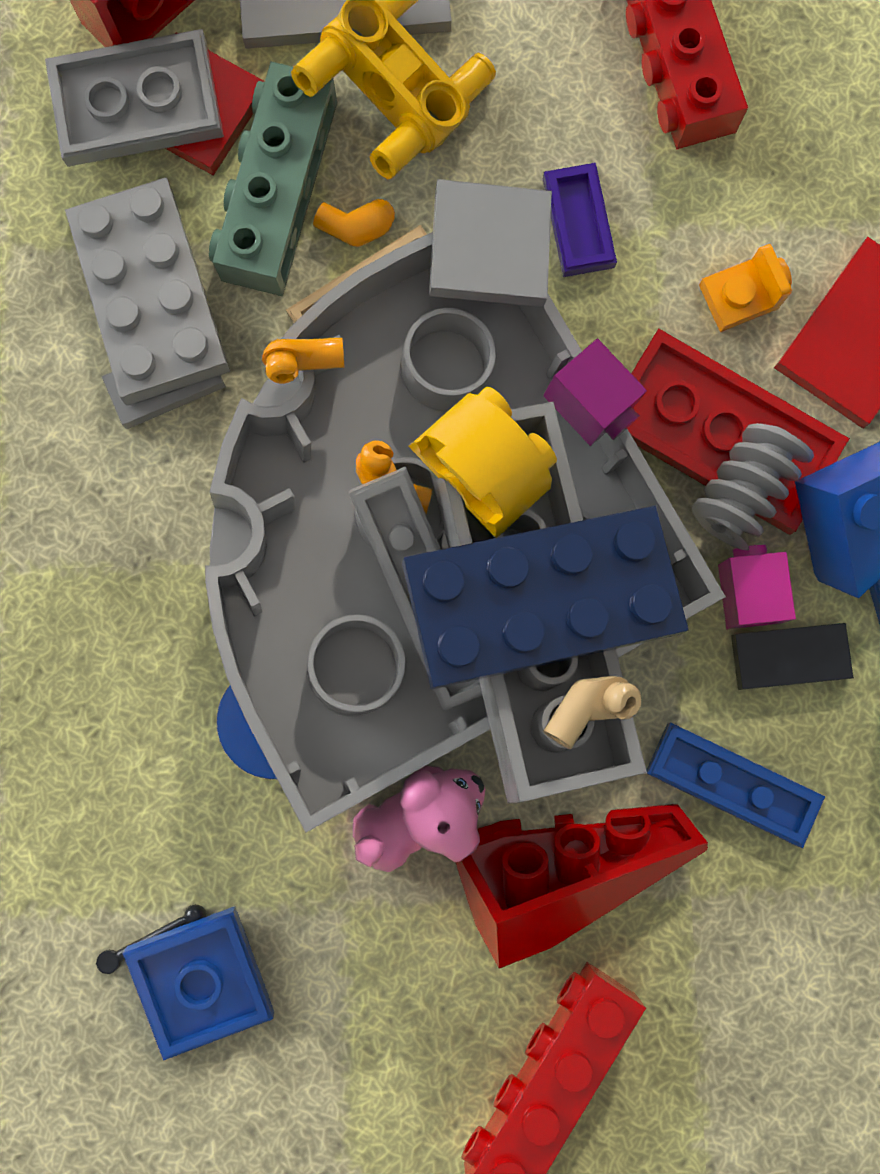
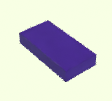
[543,162,617,277]

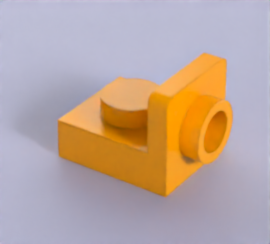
[699,244,792,332]

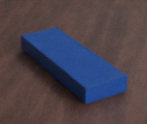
[646,722,825,848]

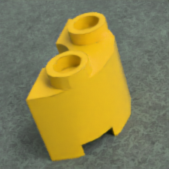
[408,387,557,538]

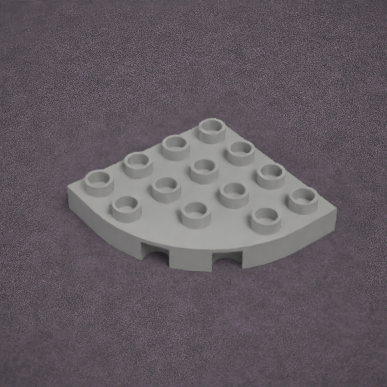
[205,232,726,833]

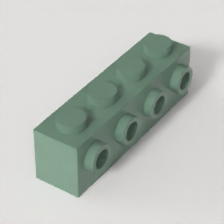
[209,61,337,296]

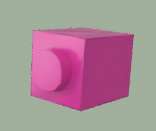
[718,545,796,630]

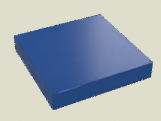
[123,906,274,1061]

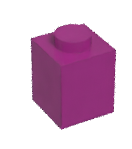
[543,338,647,447]

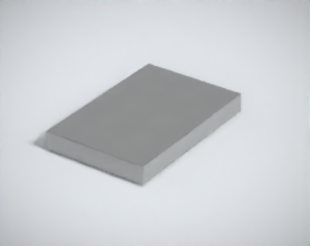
[45,29,224,167]

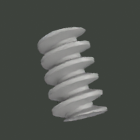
[692,423,814,550]

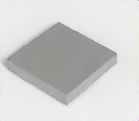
[429,179,552,307]

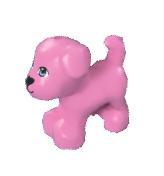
[353,766,486,872]

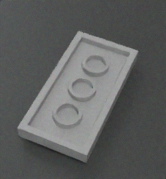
[65,177,231,406]

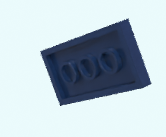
[402,505,689,690]

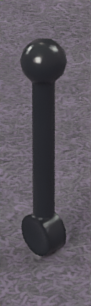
[96,904,206,974]

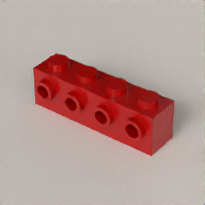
[626,0,748,150]
[461,962,646,1174]

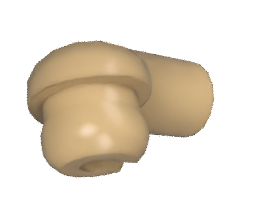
[543,676,642,749]

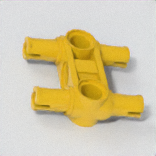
[291,0,496,179]

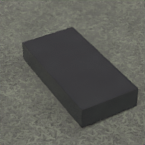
[731,623,854,690]

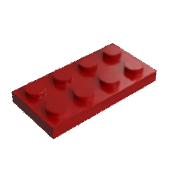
[627,328,850,535]

